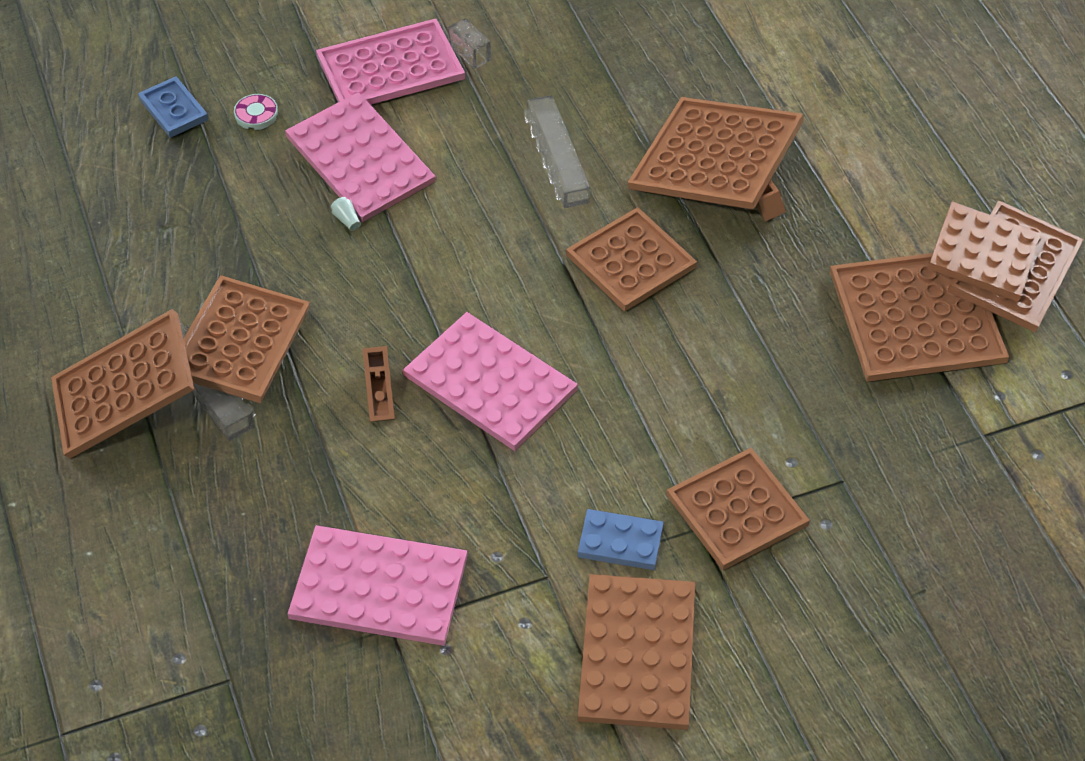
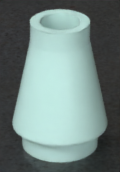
[331,197,361,231]

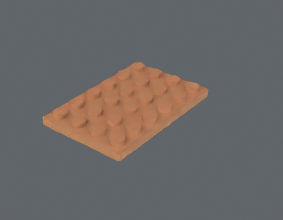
[948,200,1084,333]
[183,275,310,403]
[51,309,194,459]
[578,574,695,730]

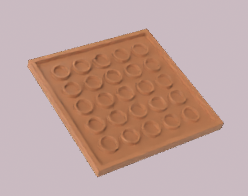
[628,97,804,210]
[830,253,1009,382]

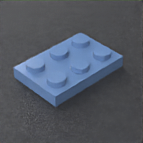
[138,76,209,138]
[578,509,663,570]

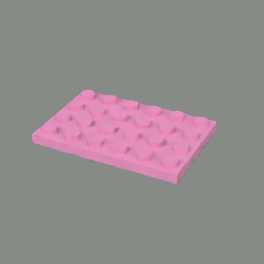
[316,19,465,105]
[285,92,436,223]
[403,312,578,451]
[288,525,468,646]

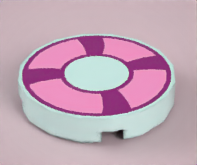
[234,94,278,130]

